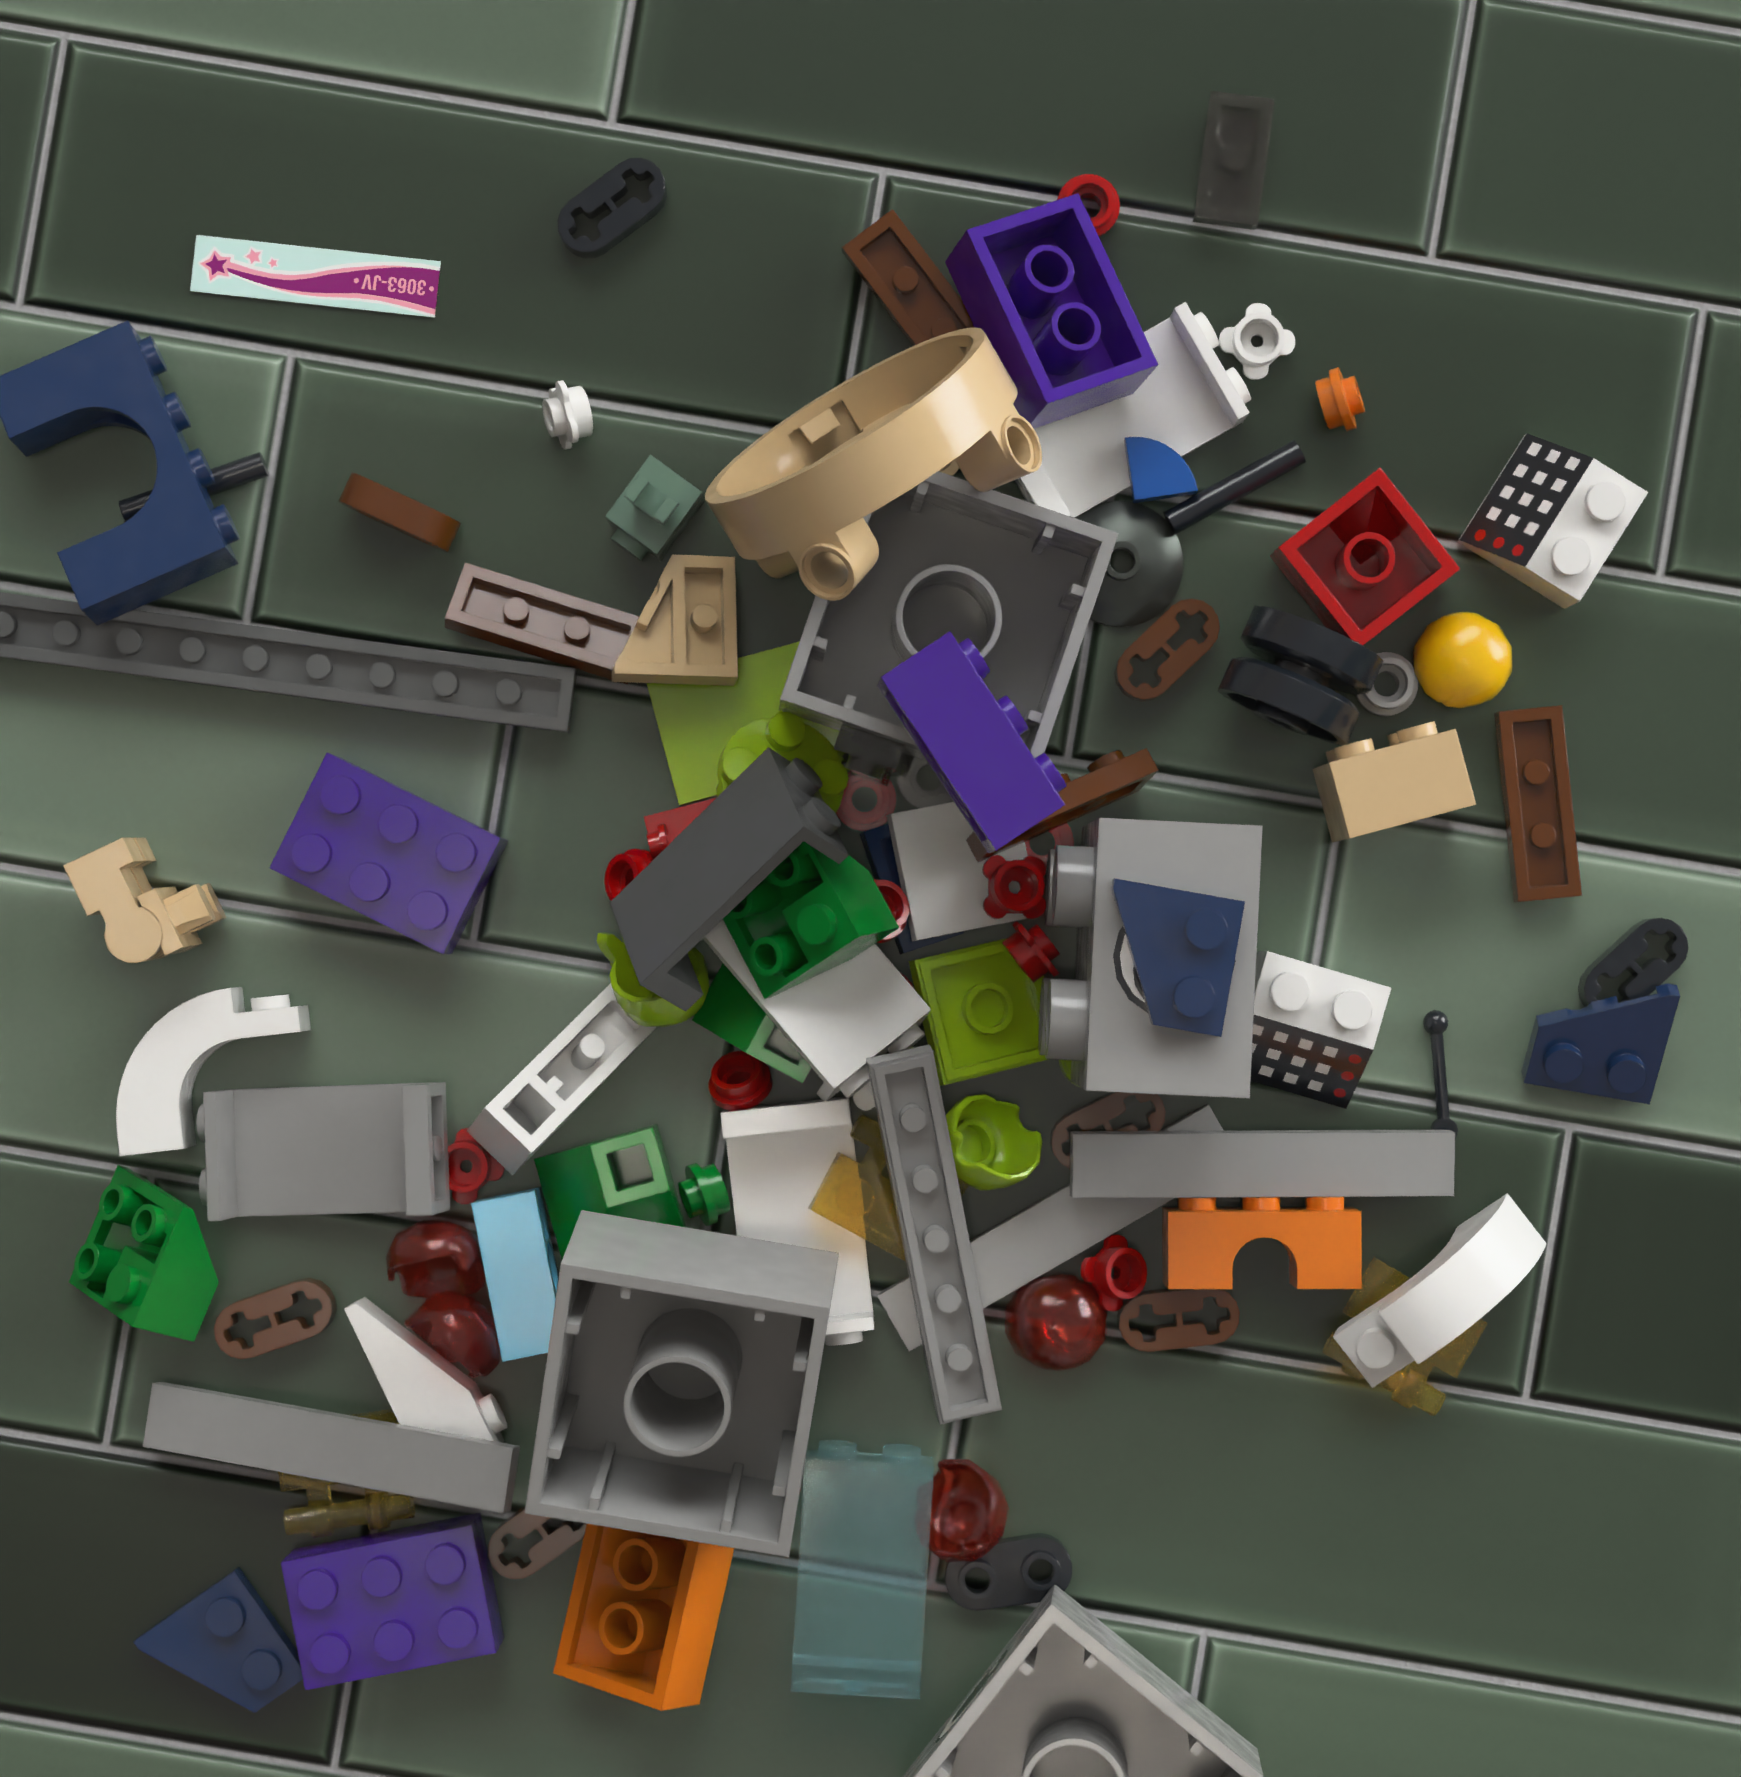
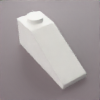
[467,983,656,1176]
[344,1297,507,1443]

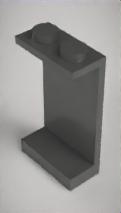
[610,747,849,1011]

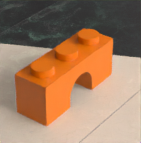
[1162,1197,1362,1289]

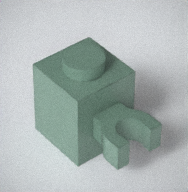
[605,454,705,561]

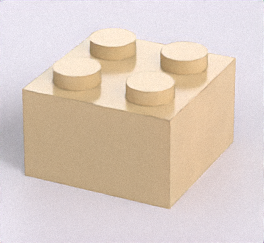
[1312,721,1476,842]

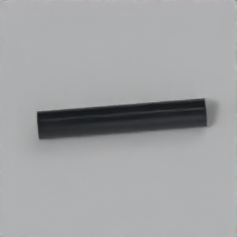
[1163,440,1306,535]
[119,452,269,522]

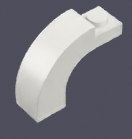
[116,987,311,1156]
[1333,1193,1547,1388]

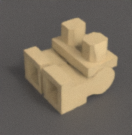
[63,838,226,963]

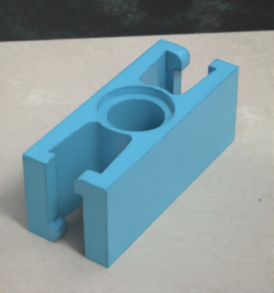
[471,1187,559,1362]

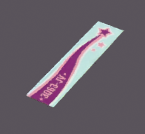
[190,235,441,318]

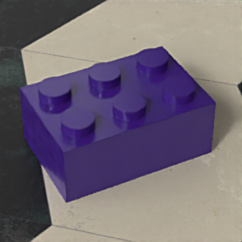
[945,193,1159,429]
[877,631,1067,853]
[269,752,508,954]
[281,1512,505,1690]

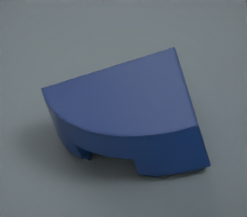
[1124,437,1198,503]

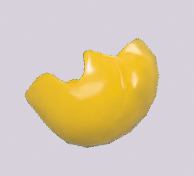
[1414,612,1512,708]

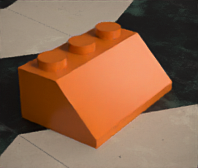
[553,1524,735,1711]

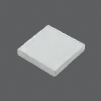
[887,802,1027,941]

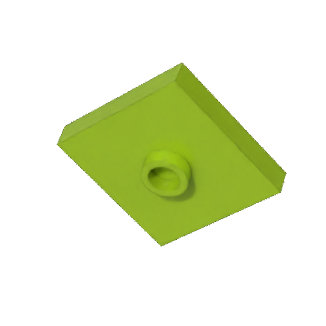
[908,938,1049,1086]

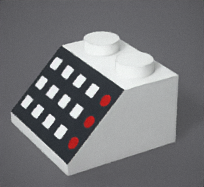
[1457,433,1648,609]
[1251,951,1391,1109]

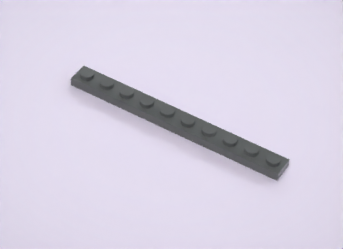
[0,592,578,733]

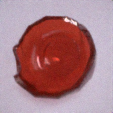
[386,1219,485,1299]
[1005,1274,1108,1371]
[404,1290,501,1378]
[914,1459,1009,1562]

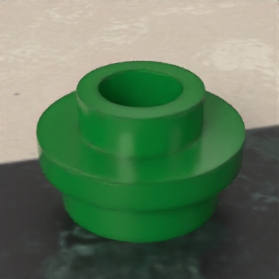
[678,1163,730,1226]

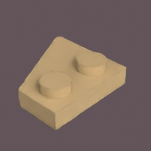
[612,554,738,686]

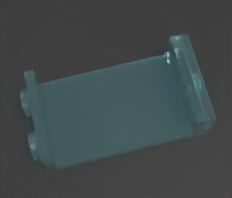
[791,1440,934,1699]

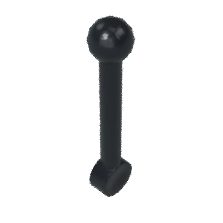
[1423,1010,1458,1138]

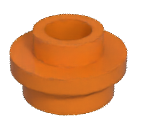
[1315,367,1365,431]

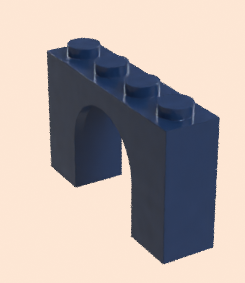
[0,320,240,626]

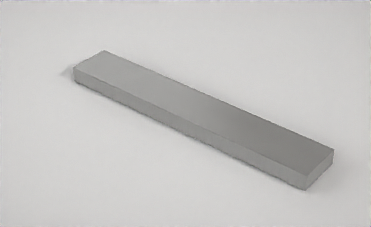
[866,1045,1002,1425]
[877,1104,1224,1351]
[1070,1130,1455,1198]
[143,1382,520,1513]

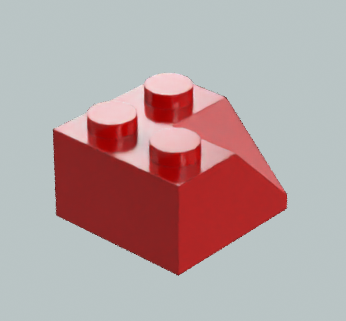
[1270,468,1460,645]

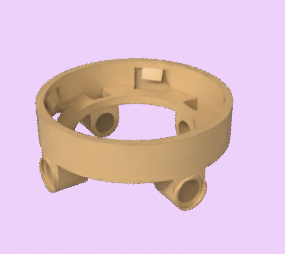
[705,328,1042,601]

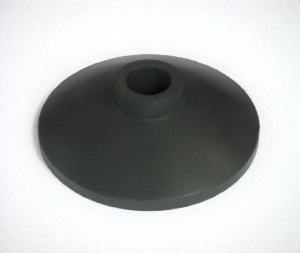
[1076,500,1183,627]

